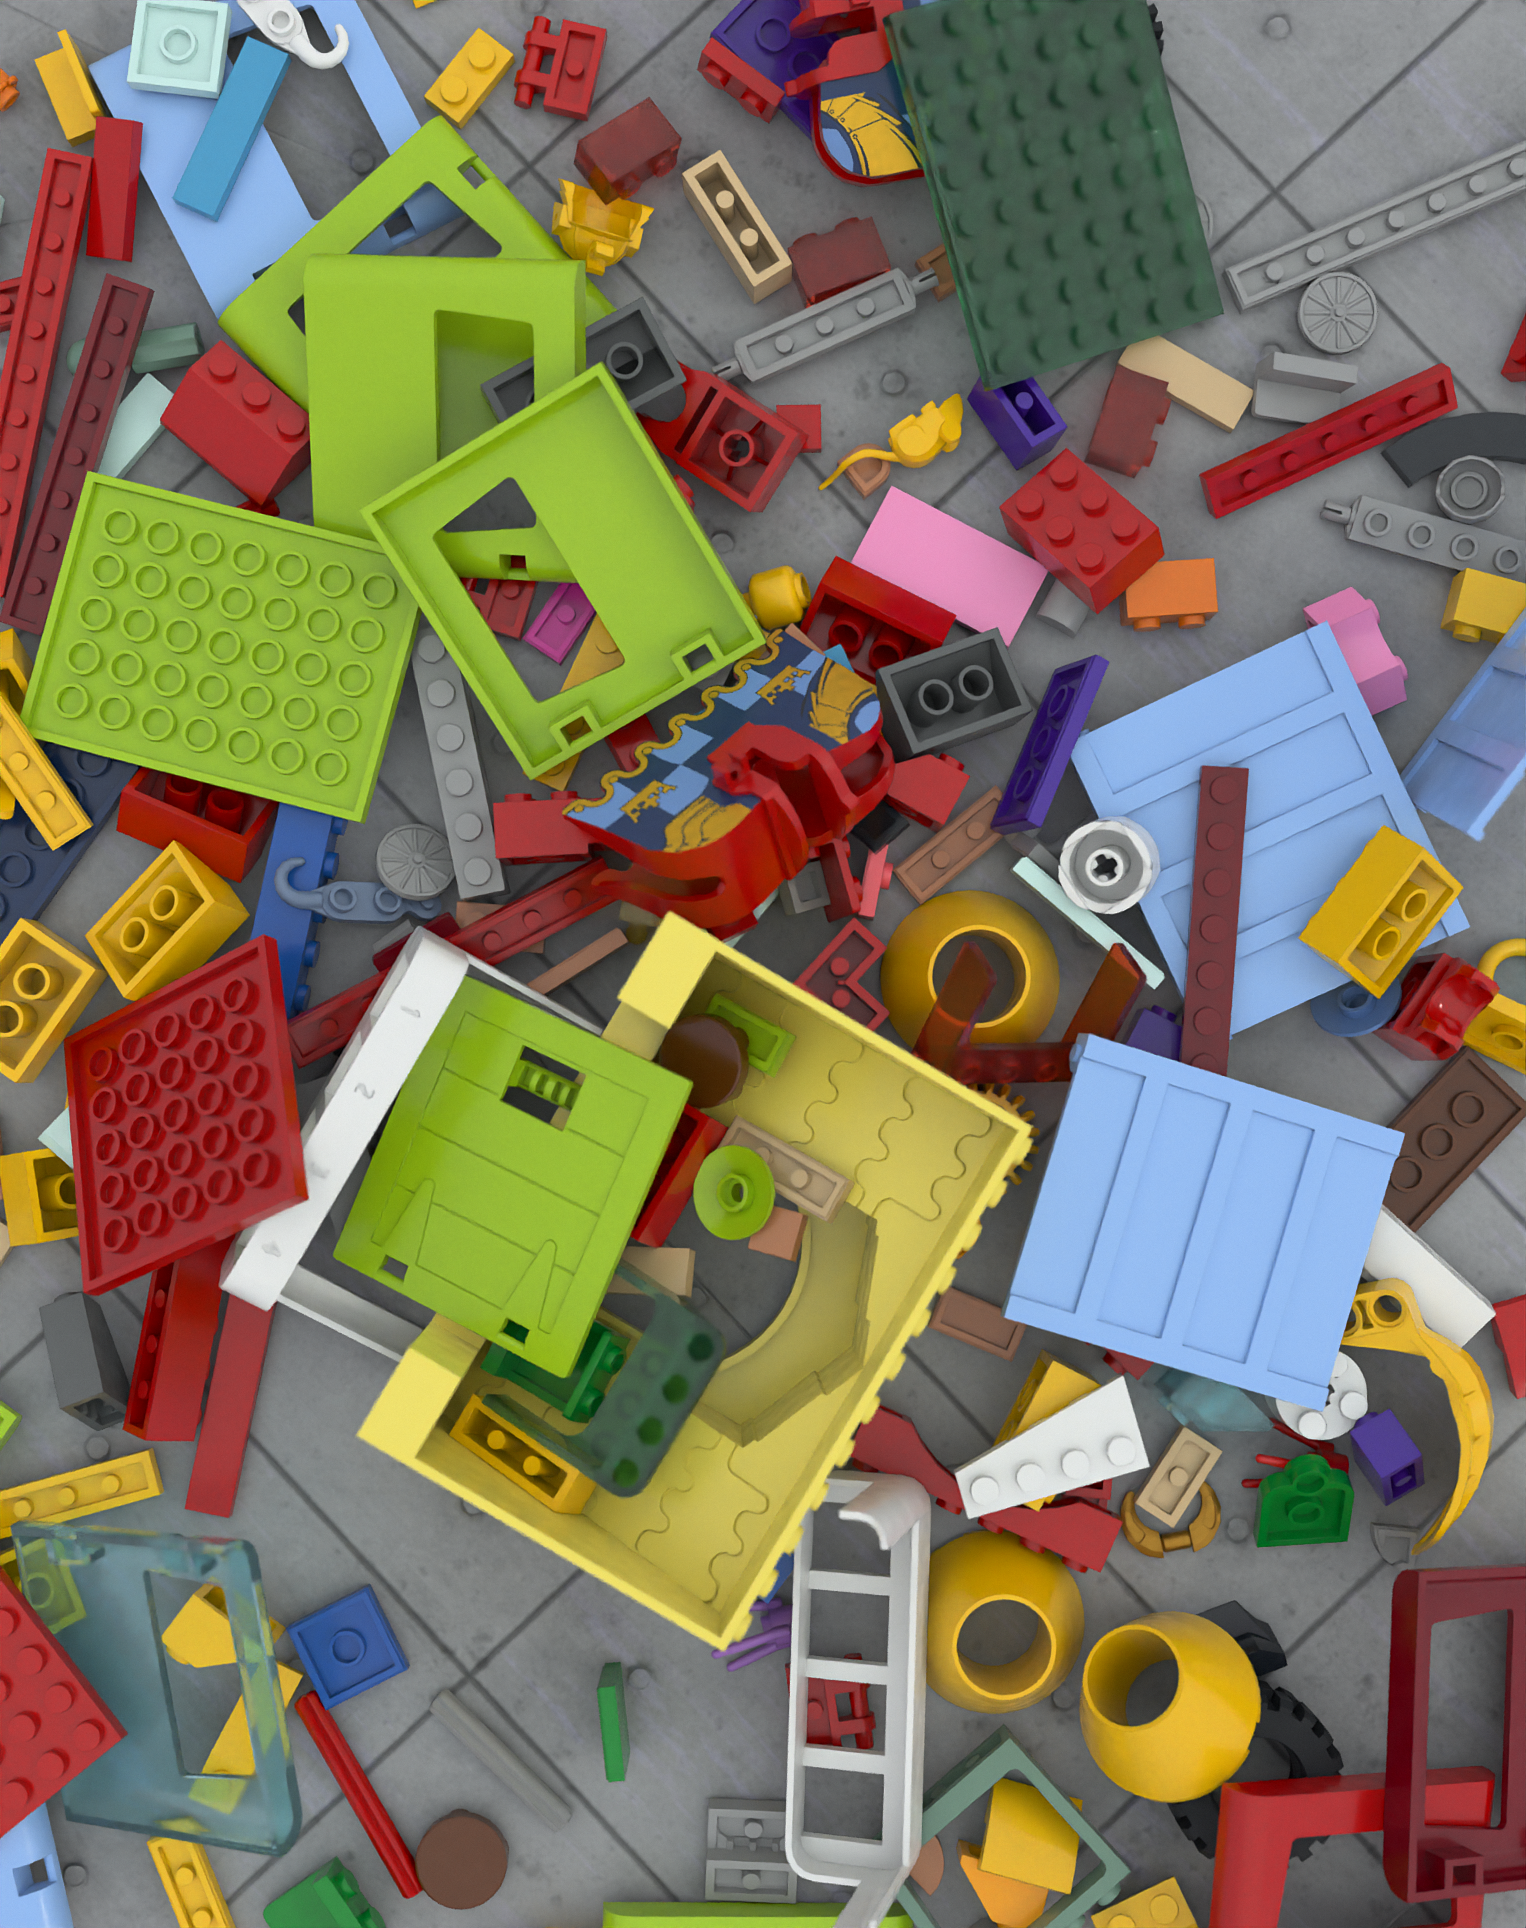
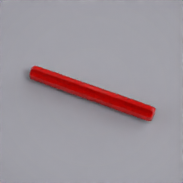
[294,1690,423,1899]

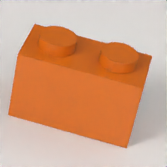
[1119,558,1218,632]

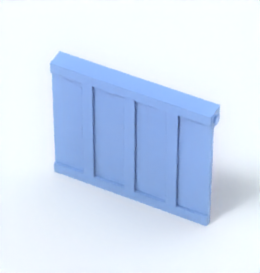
[1400,607,1526,842]
[1069,621,1470,1040]
[1000,1033,1405,1412]

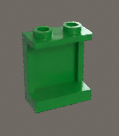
[480,1319,631,1424]

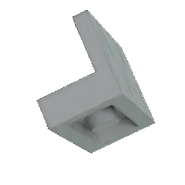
[1251,352,1358,425]

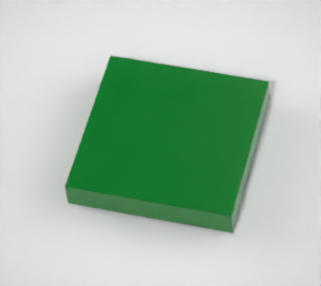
[597,1662,630,1782]

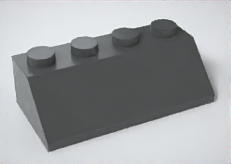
[480,297,687,424]

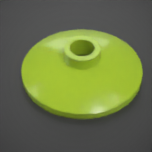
[693,1145,775,1240]

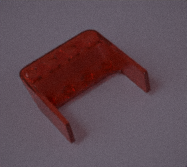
[910,941,1147,1085]

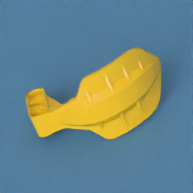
[1340,1278,1494,1555]

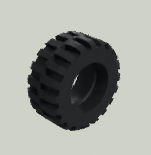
[1167,1680,1344,1869]

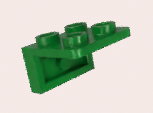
[263,1856,386,1928]

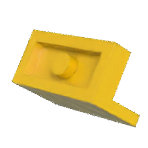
[34,29,108,147]

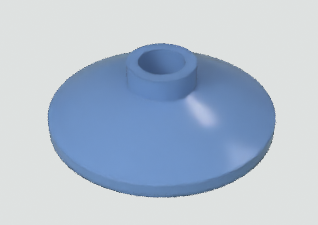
[1310,977,1402,1037]

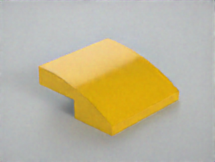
[977,1778,1083,1895]

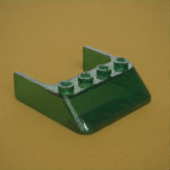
[482,1258,726,1498]

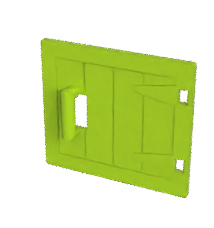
[333,974,693,1378]

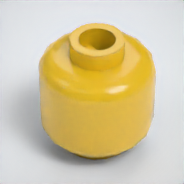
[742,565,812,630]

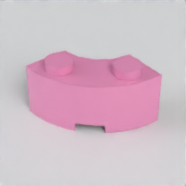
[1303,587,1408,716]

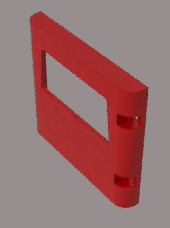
[1209,1766,1496,1928]

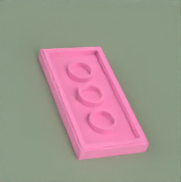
[851,486,1048,649]

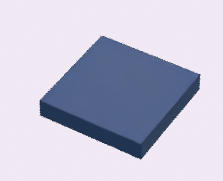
[286,1584,410,1710]

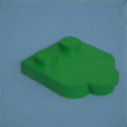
[1253,1454,1355,1548]

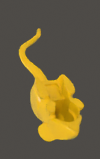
[818,393,964,490]

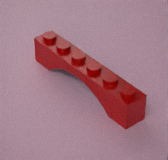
[850,1403,1123,1574]

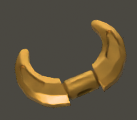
[1120,1481,1221,1558]

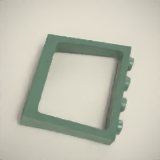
[872,1724,1131,1928]

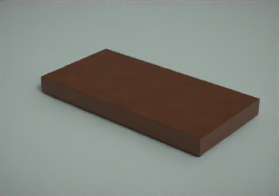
[1382,1046,1526,1233]

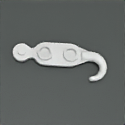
[236,0,349,70]

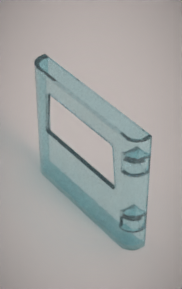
[10,1519,303,1858]

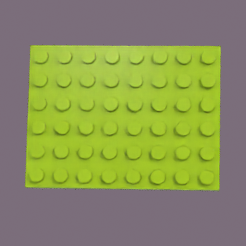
[20,471,422,824]

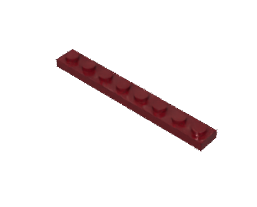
[0,273,155,636]
[1179,765,1249,1077]

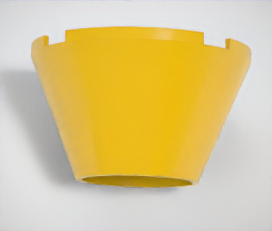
[880,890,1060,1070]
[926,1529,1085,1714]
[1079,1611,1261,1803]

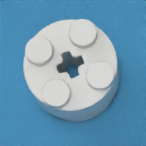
[1059,816,1160,914]
[1264,1351,1368,1440]

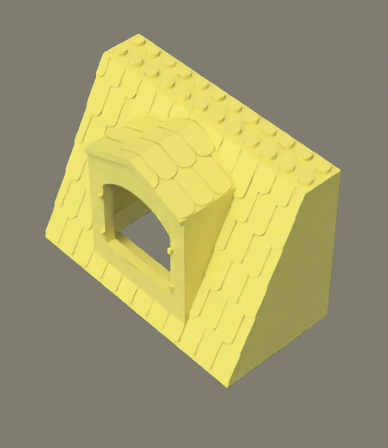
[356,911,1033,1652]

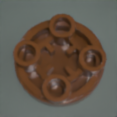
[660,1013,749,1108]
[415,1809,509,1910]

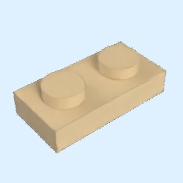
[1133,1424,1223,1528]

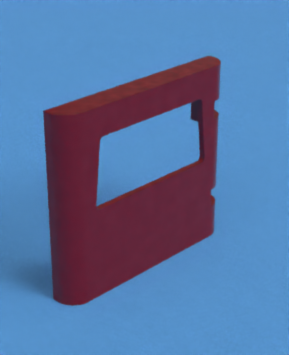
[1382,1563,1526,1904]

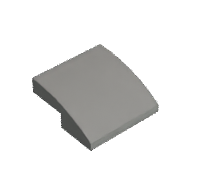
[705,1798,798,1904]

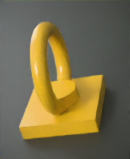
[1463,938,1526,1075]

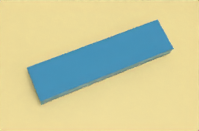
[172,36,292,222]

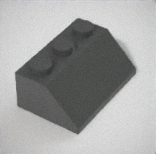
[875,627,1033,764]

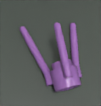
[712,1597,792,1672]

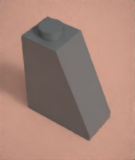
[39,1291,130,1431]

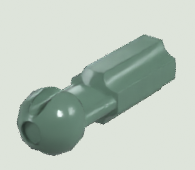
[66,322,205,376]

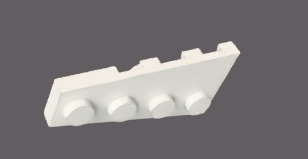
[954,1373,1150,1519]

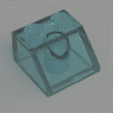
[1154,1367,1275,1432]

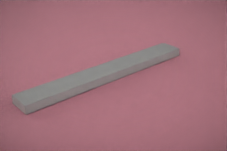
[1222,140,1526,314]

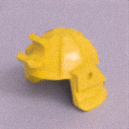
[551,178,654,276]

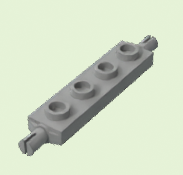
[711,267,939,386]
[1320,495,1526,583]

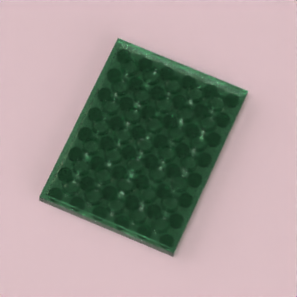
[882,0,1224,391]

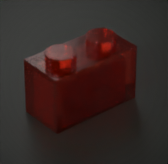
[574,97,682,205]
[787,216,891,309]
[1084,366,1171,478]

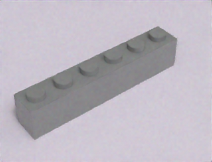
[411,627,511,902]

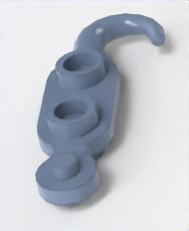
[274,857,442,924]

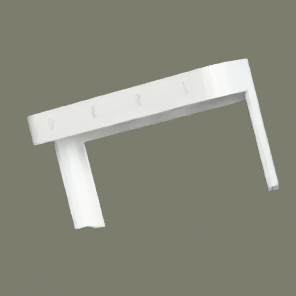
[219,926,603,1363]
[785,1470,931,1928]

